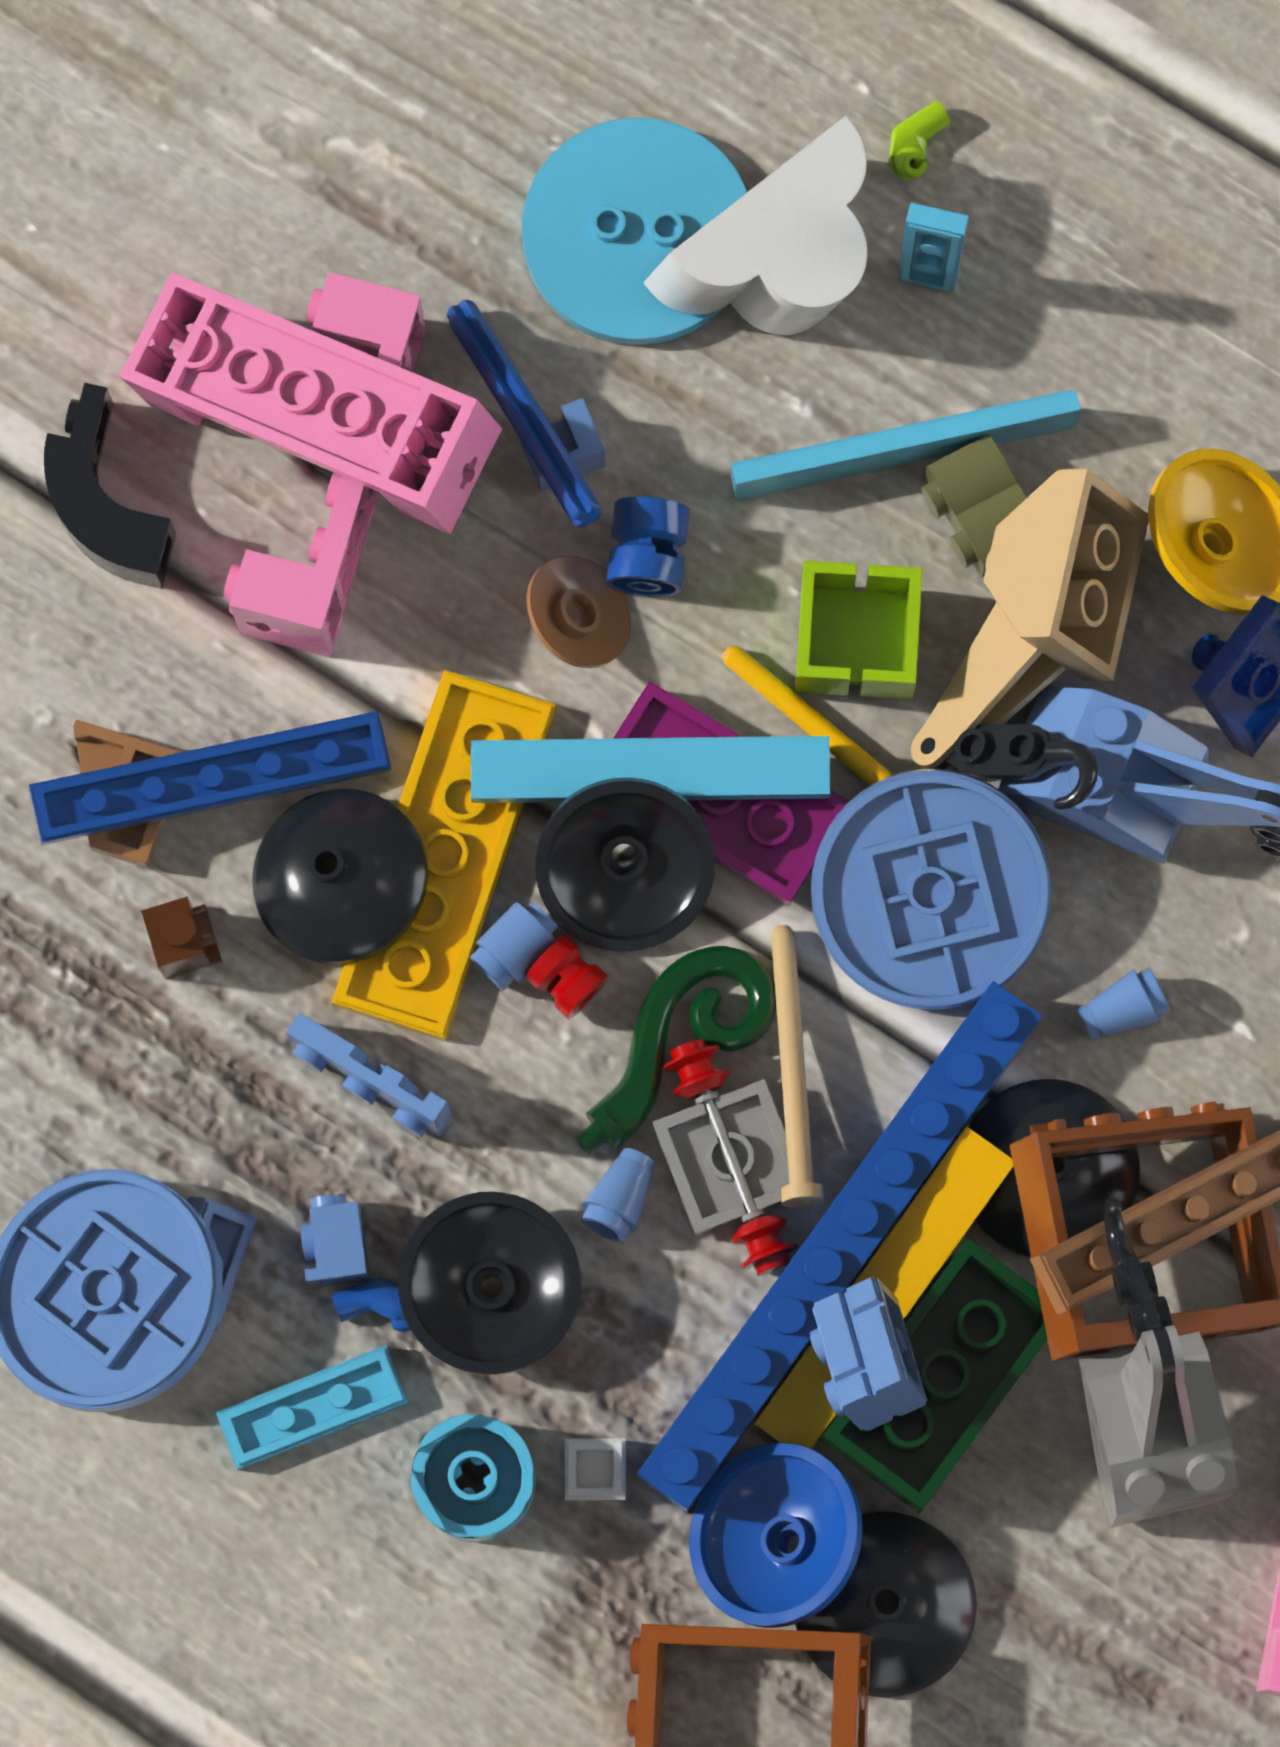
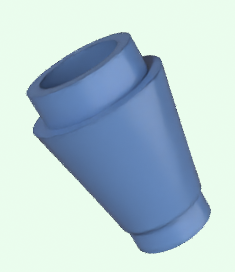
[1077,968,1171,1041]
[581,1148,655,1242]

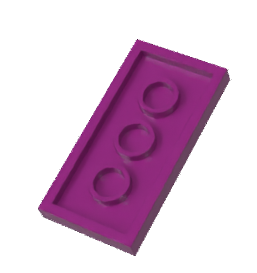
[613,681,849,907]

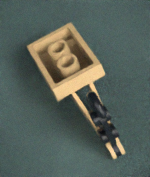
[911,469,1149,810]

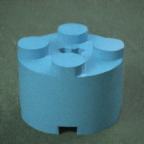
[411,1414,536,1542]

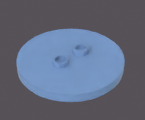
[811,769,1052,1010]
[0,1169,223,1412]

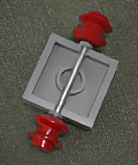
[652,1039,798,1276]

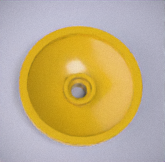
[1148,449,1280,615]

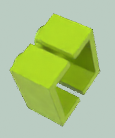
[795,560,923,700]

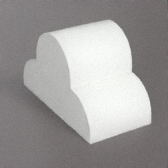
[643,115,867,335]

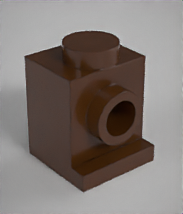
[141,897,223,979]

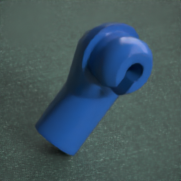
[331,1277,411,1332]

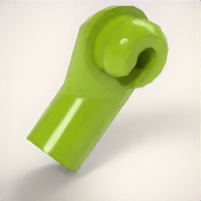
[888,100,951,180]

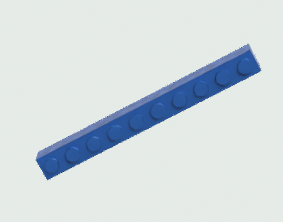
[637,981,1042,1514]

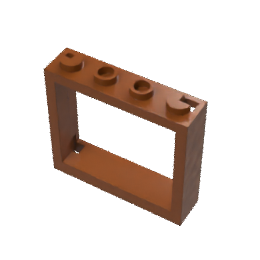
[1010,1101,1280,1361]
[627,1624,871,1747]

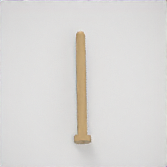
[771,925,824,1209]

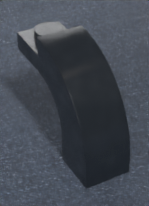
[44,383,176,589]

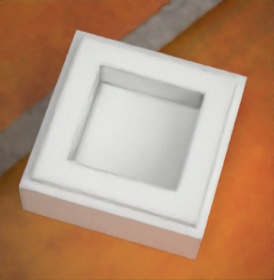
[565,1438,626,1501]

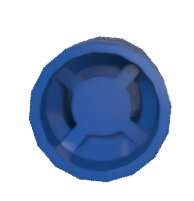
[606,496,690,597]

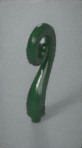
[574,946,776,1156]

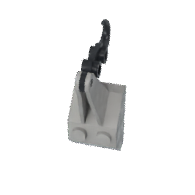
[1079,1198,1238,1528]

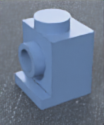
[300,1194,370,1288]

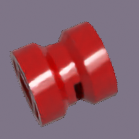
[525,935,609,1020]

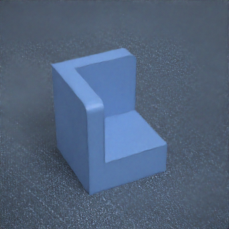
[521,398,606,492]

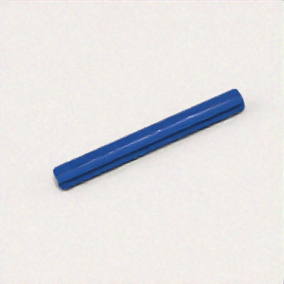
[447,299,601,528]

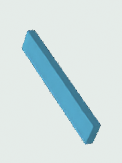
[731,390,1081,501]
[471,736,830,803]

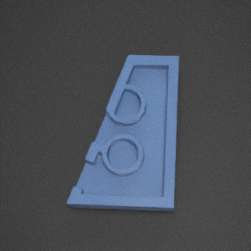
[286,1012,453,1138]

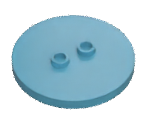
[522,118,747,345]

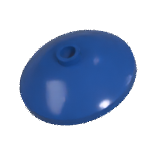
[689,1443,862,1628]

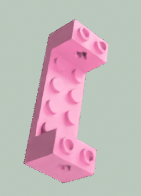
[119,272,502,534]
[224,272,426,658]

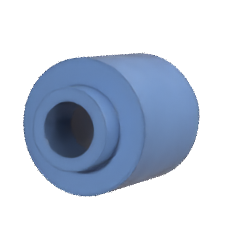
[470,902,558,991]

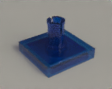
[1191,595,1280,757]

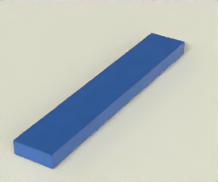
[28,711,391,845]

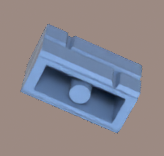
[810,1277,927,1431]

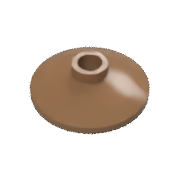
[527,556,631,668]

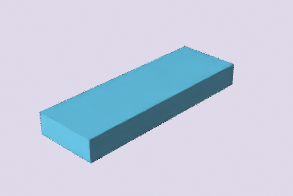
[898,202,969,292]
[216,1345,409,1470]

